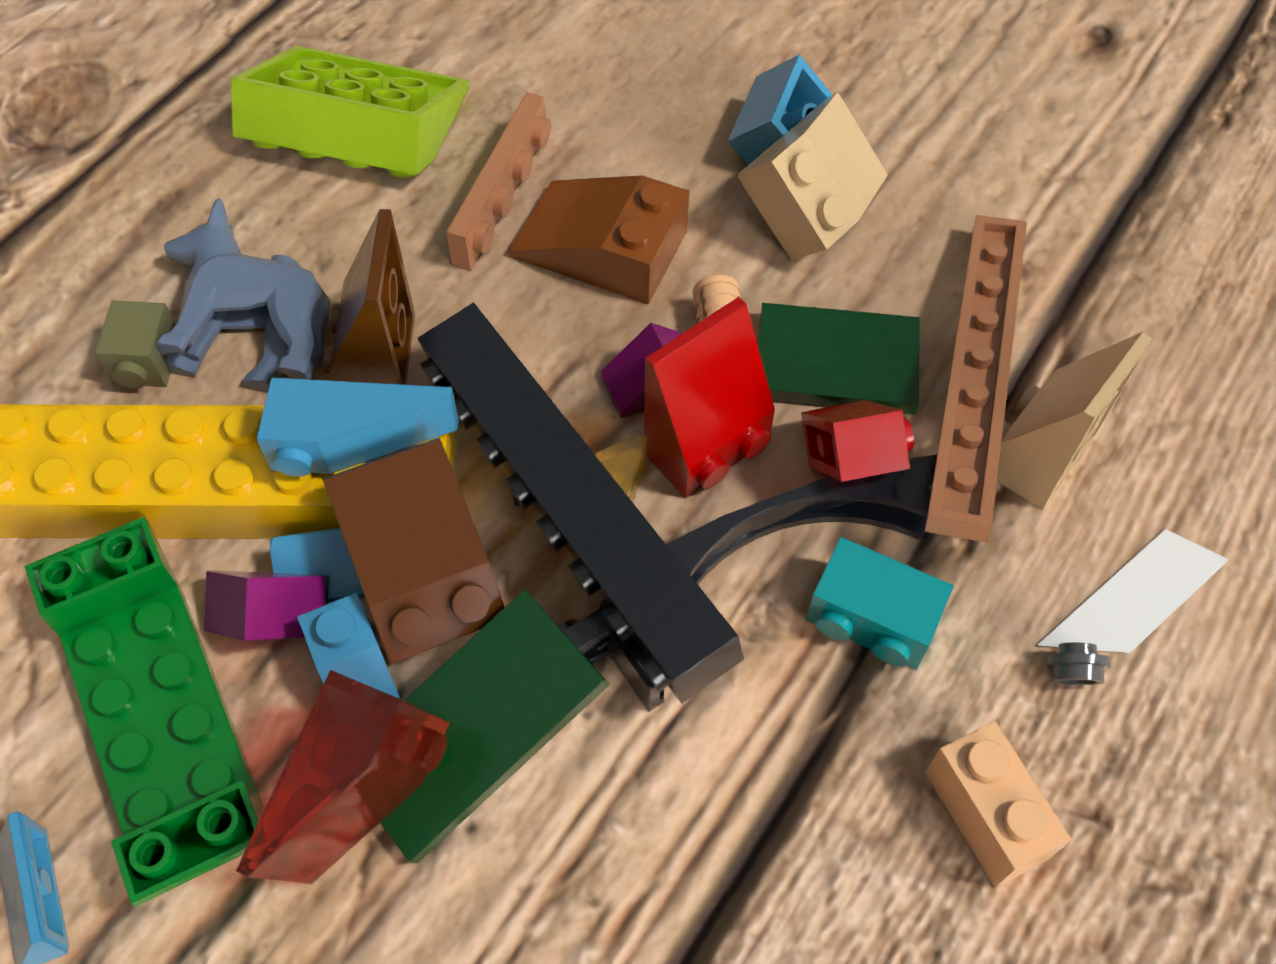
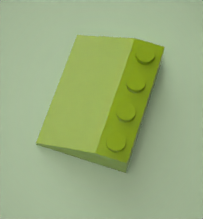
[231,45,469,178]

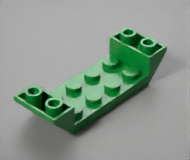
[24,516,269,907]

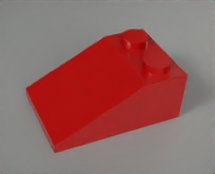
[644,296,775,498]

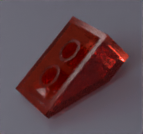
[236,670,450,884]

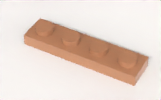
[446,92,551,271]

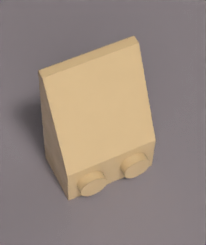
[736,92,888,260]
[997,332,1153,509]

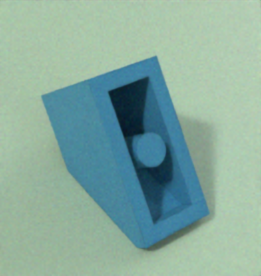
[297,592,402,748]

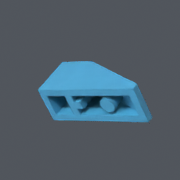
[257,378,459,477]

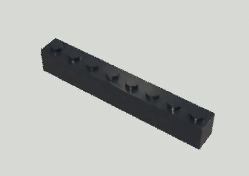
[417,302,744,704]

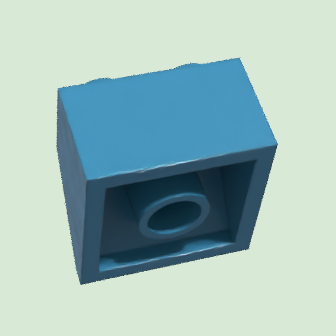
[727,54,832,165]

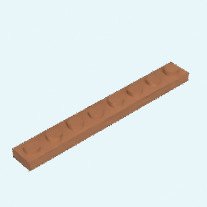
[925,215,1027,543]

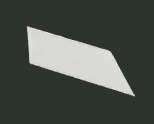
[1036,529,1229,653]

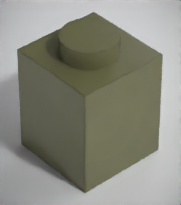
[94,300,176,389]

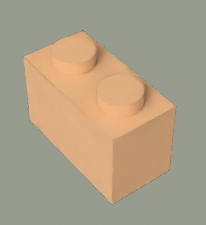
[924,721,1072,888]

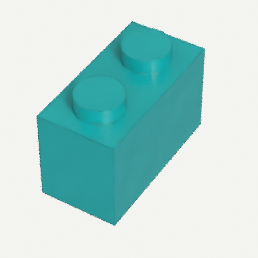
[806,537,954,670]

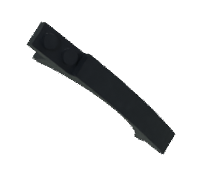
[559,454,937,712]

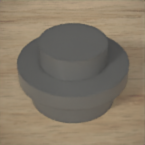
[1046,642,1111,685]

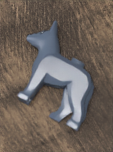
[156,198,330,392]

